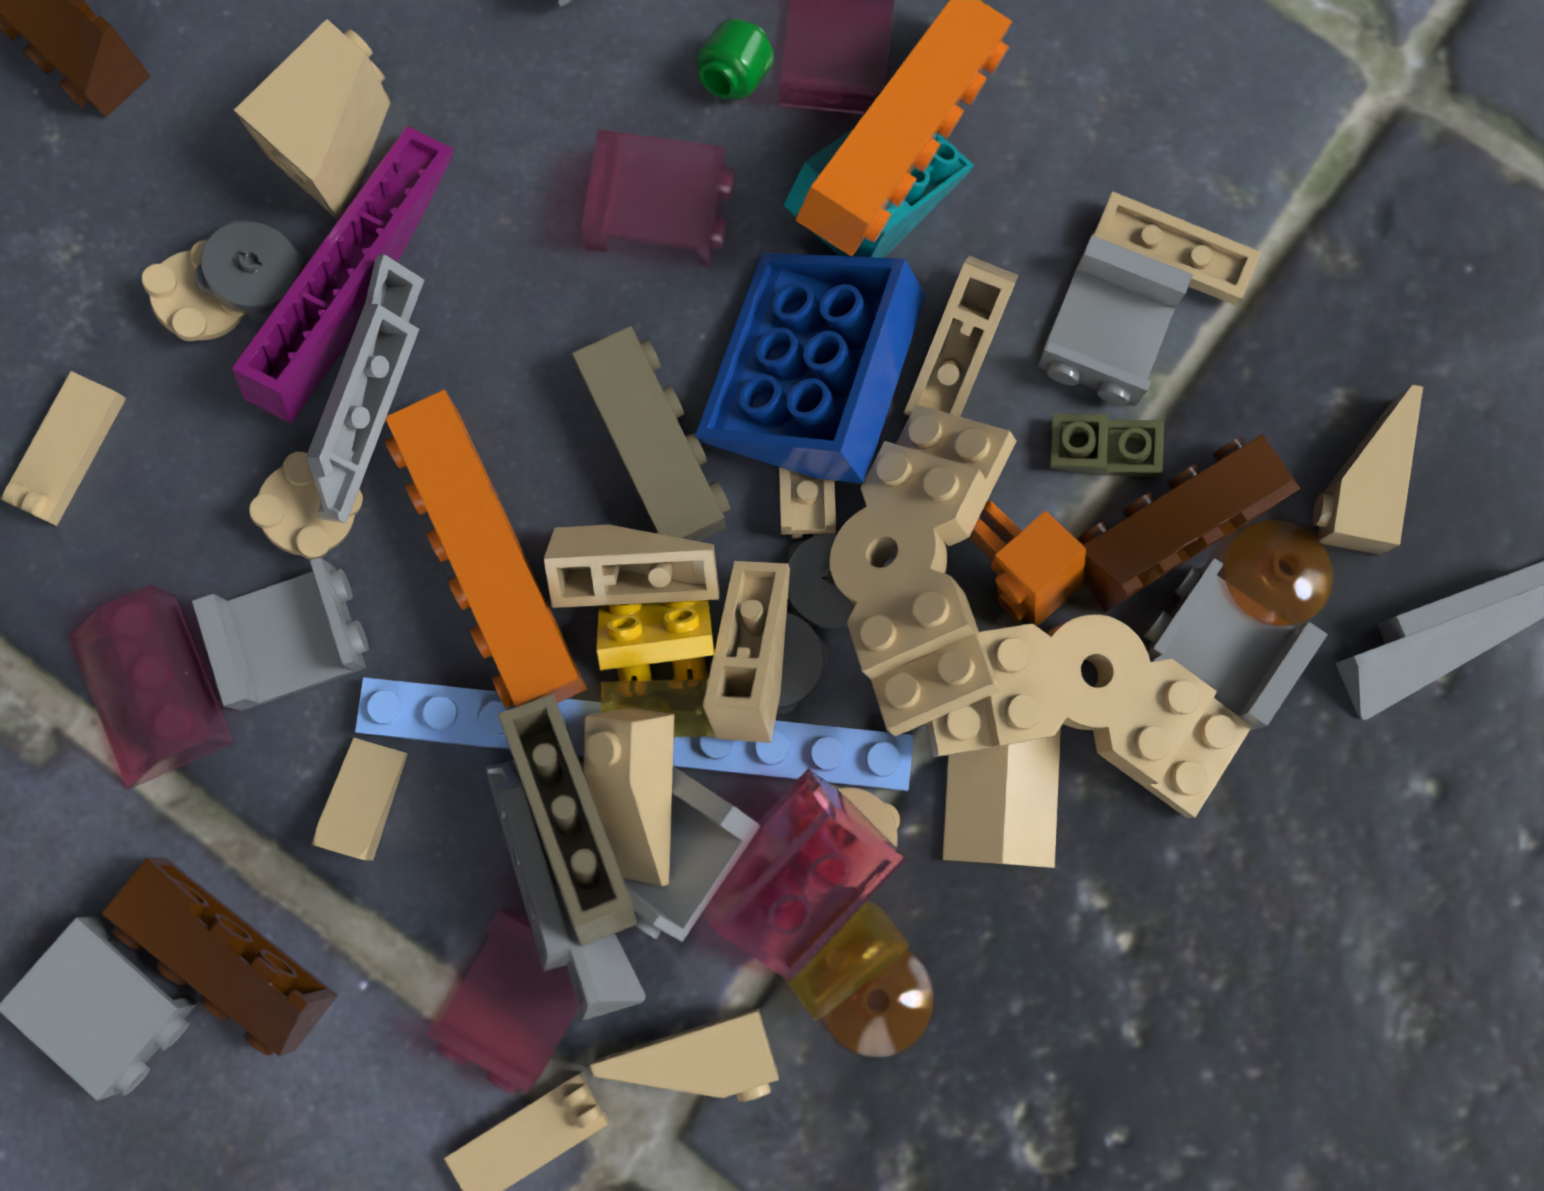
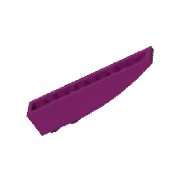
[232,126,454,424]

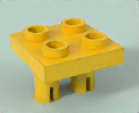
[597,600,714,697]

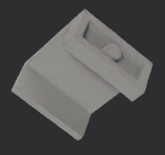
[1037,235,1193,406]
[192,557,369,711]
[1143,558,1328,731]
[623,766,761,942]
[0,916,197,1101]

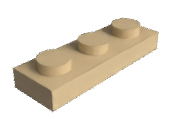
[1093,192,1261,306]

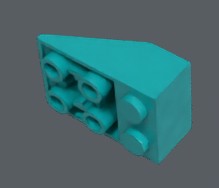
[784,128,974,258]

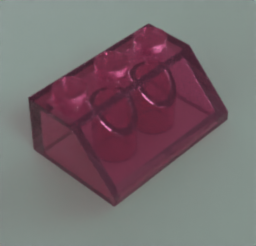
[69,584,234,789]
[703,768,906,981]

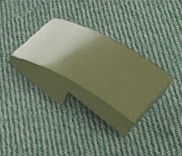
[1051,414,1164,478]

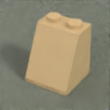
[234,19,390,221]

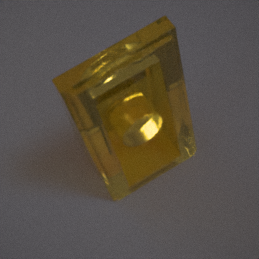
[601,679,716,738]
[783,899,910,1021]

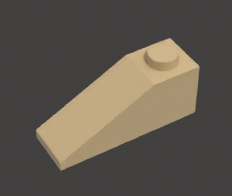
[903,256,1019,417]
[1312,385,1423,555]
[544,525,719,608]
[703,561,790,743]
[584,708,674,886]
[590,1007,779,1103]

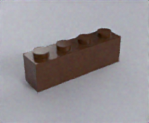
[0,0,151,118]
[1077,434,1300,612]
[101,858,338,1056]

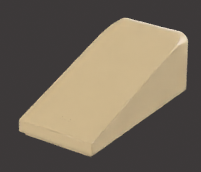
[311,738,408,860]

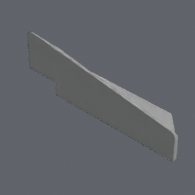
[306,254,425,523]
[1336,561,1544,720]
[485,760,646,1020]

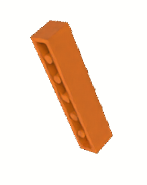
[795,0,1013,257]
[385,389,587,708]

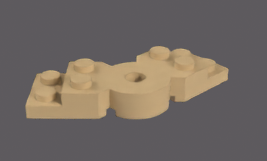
[830,404,1016,736]
[927,614,1252,818]

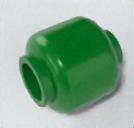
[696,19,774,100]

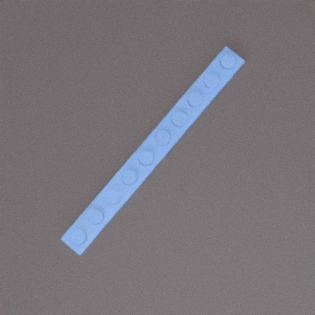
[355,677,914,792]

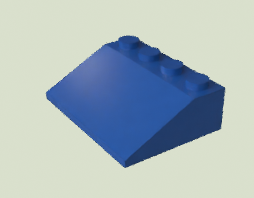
[695,253,926,484]

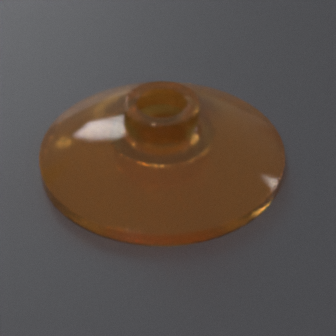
[1224,520,1333,626]
[820,941,933,1057]

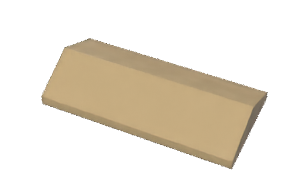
[942,727,1061,868]

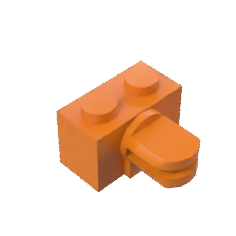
[969,500,1086,627]

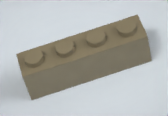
[572,326,731,542]
[498,694,637,946]

